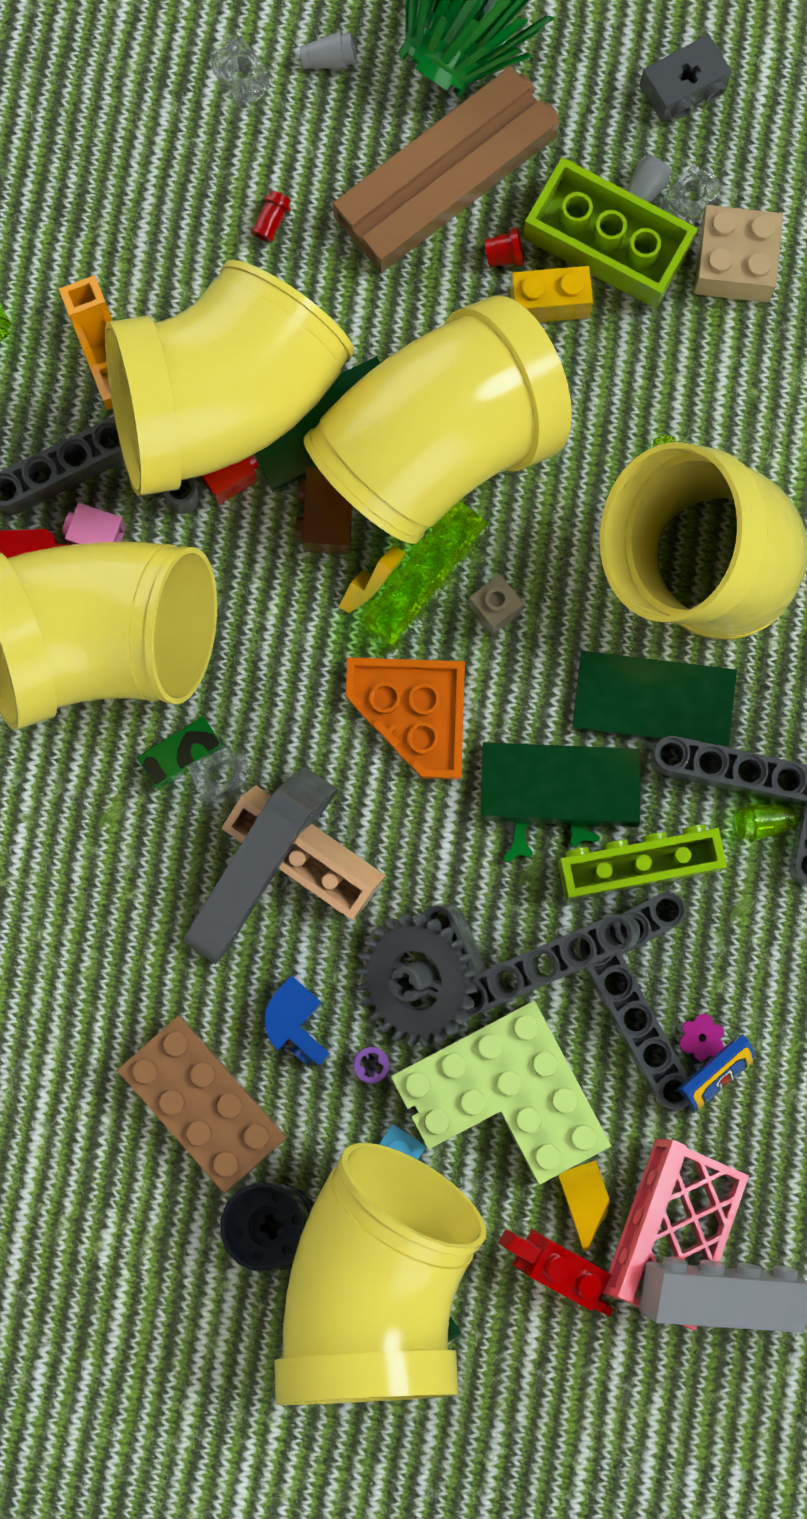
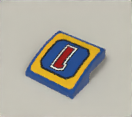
[677,1034,755,1114]

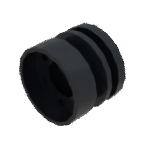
[220,1183,315,1271]

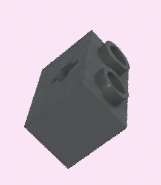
[639,34,732,123]

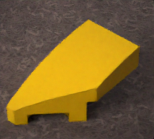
[339,545,406,613]
[558,1160,610,1252]

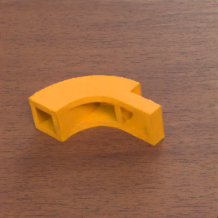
[59,275,113,410]

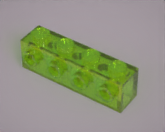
[360,501,489,654]

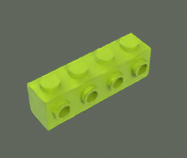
[558,824,727,902]

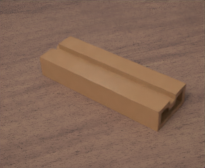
[333,66,559,273]

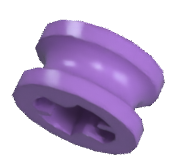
[354,1047,390,1083]

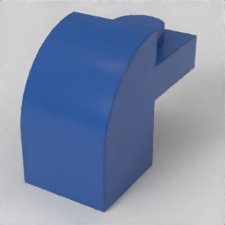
[265,975,331,1066]

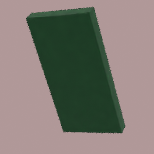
[254,356,380,492]
[572,650,737,747]
[480,742,640,827]

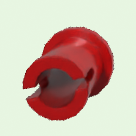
[251,191,291,243]

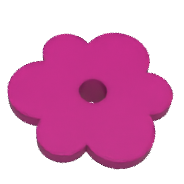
[679,1014,724,1061]

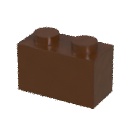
[295,467,353,554]

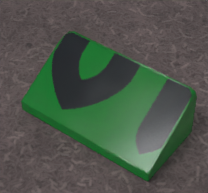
[137,716,224,791]

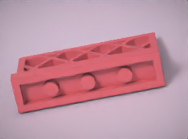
[602,1139,749,1331]

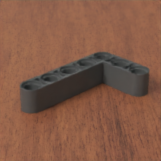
[0,416,200,516]
[650,736,807,887]
[183,767,338,965]
[576,892,690,1110]
[422,903,641,1016]

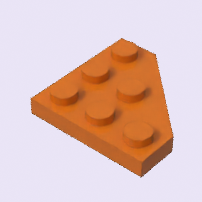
[346,657,465,780]

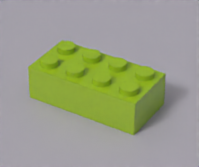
[523,157,698,309]

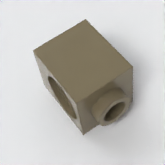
[468,574,524,637]

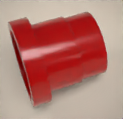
[484,227,525,268]

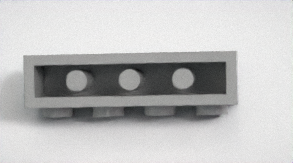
[639,1257,807,1333]

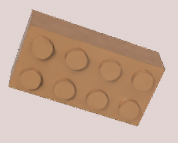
[117,1016,288,1194]

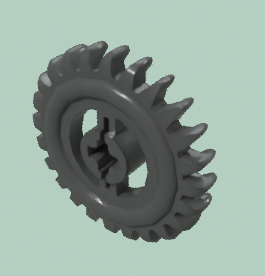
[355,914,477,1047]

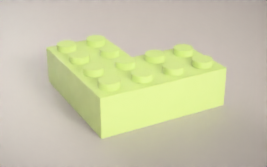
[391,1000,611,1185]

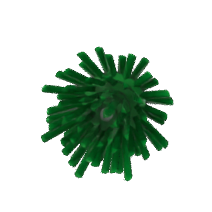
[397,0,555,97]

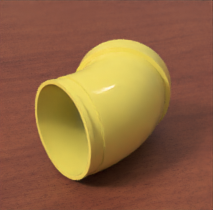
[105,260,354,496]
[304,295,572,544]
[600,442,807,640]
[0,542,217,730]
[274,1143,486,1405]

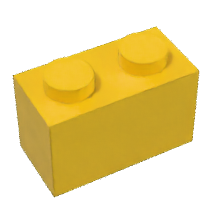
[510,266,593,323]

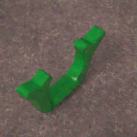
[503,822,600,863]

